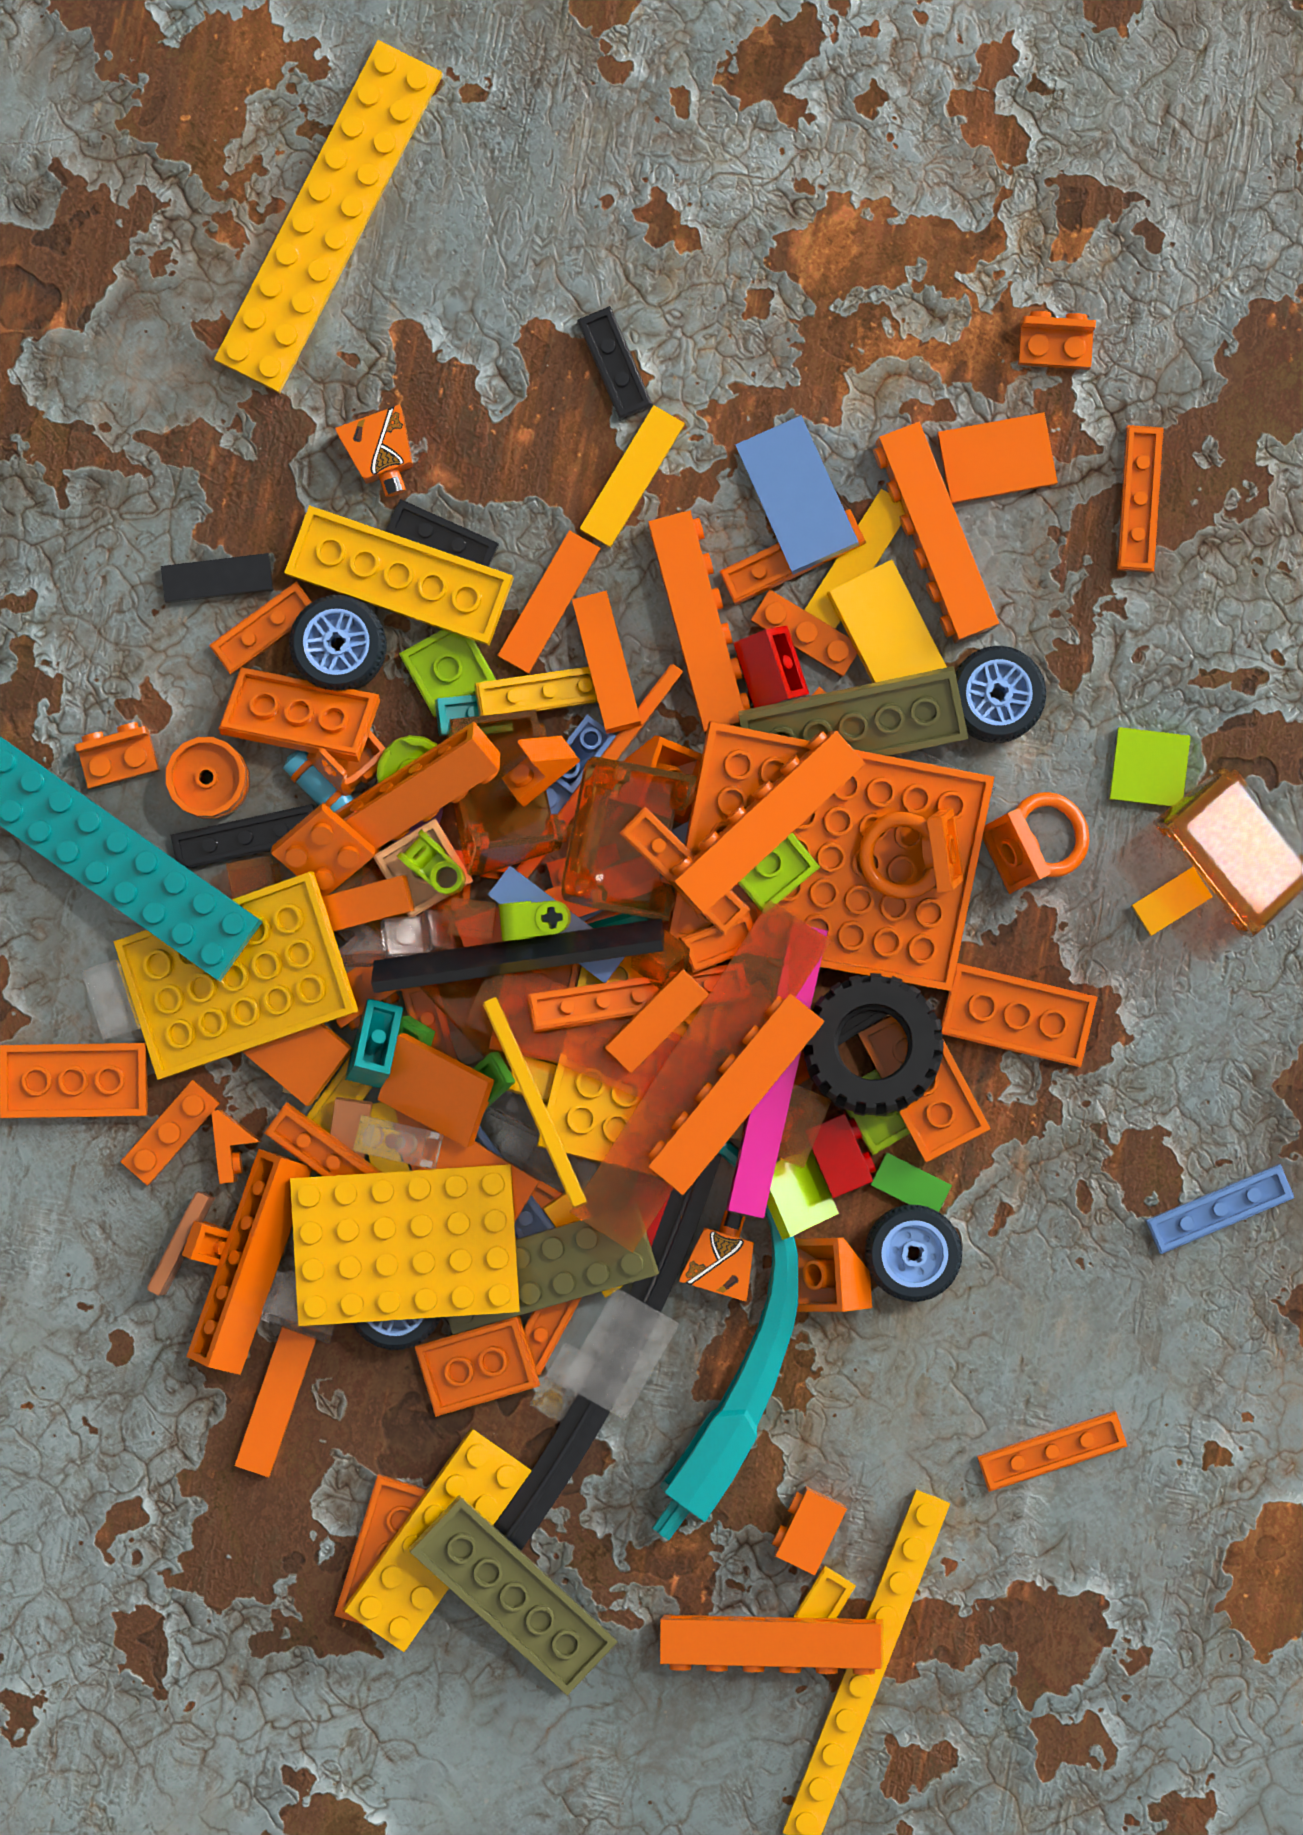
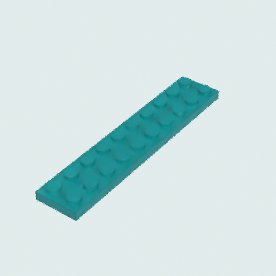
[0,736,263,982]

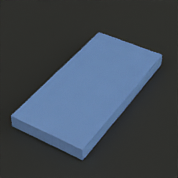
[735,415,859,575]

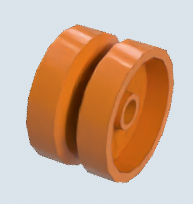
[166,737,250,819]

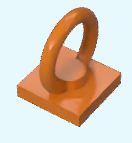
[982,792,1090,894]
[859,808,964,899]

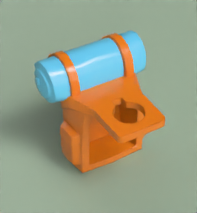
[283,731,385,812]

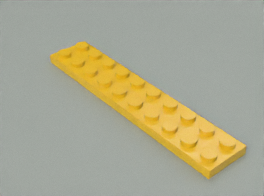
[214,40,443,394]

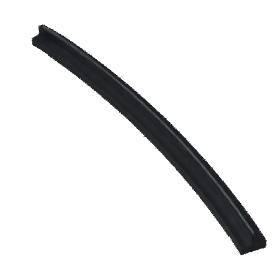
[493,1153,722,1551]

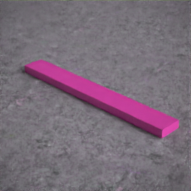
[726,922,828,1219]

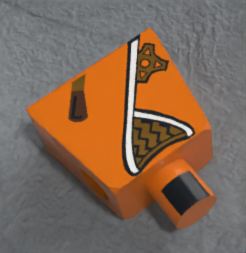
[335,404,413,497]
[679,1210,754,1302]

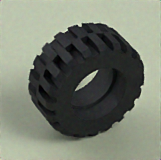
[803,973,944,1116]

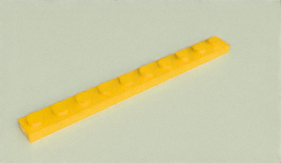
[782,1489,950,1835]

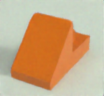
[502,736,580,807]
[211,1110,262,1184]
[182,1221,230,1266]

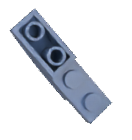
[499,715,616,854]

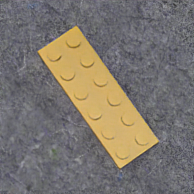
[284,505,514,646]
[343,1428,532,1652]

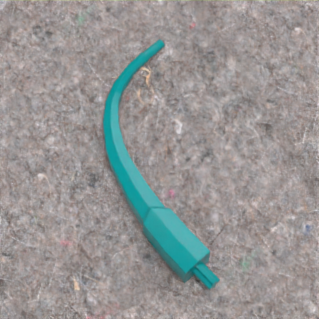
[652,1140,798,1540]

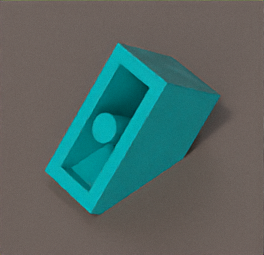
[345,998,403,1088]

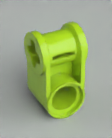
[397,829,466,896]
[498,900,571,941]

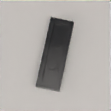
[577,306,653,421]
[385,499,499,567]
[161,553,274,603]

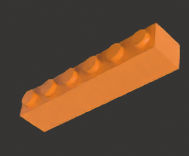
[873,421,1000,644]
[648,510,751,735]
[334,722,501,854]
[669,731,866,914]
[647,993,825,1196]
[186,1149,312,1375]
[660,1614,883,1675]

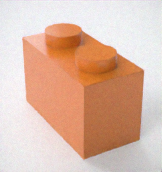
[771,1486,847,1575]

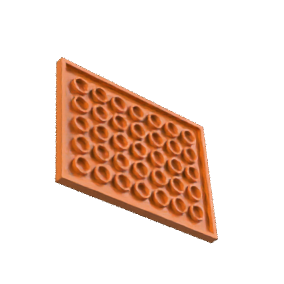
[666,721,995,991]

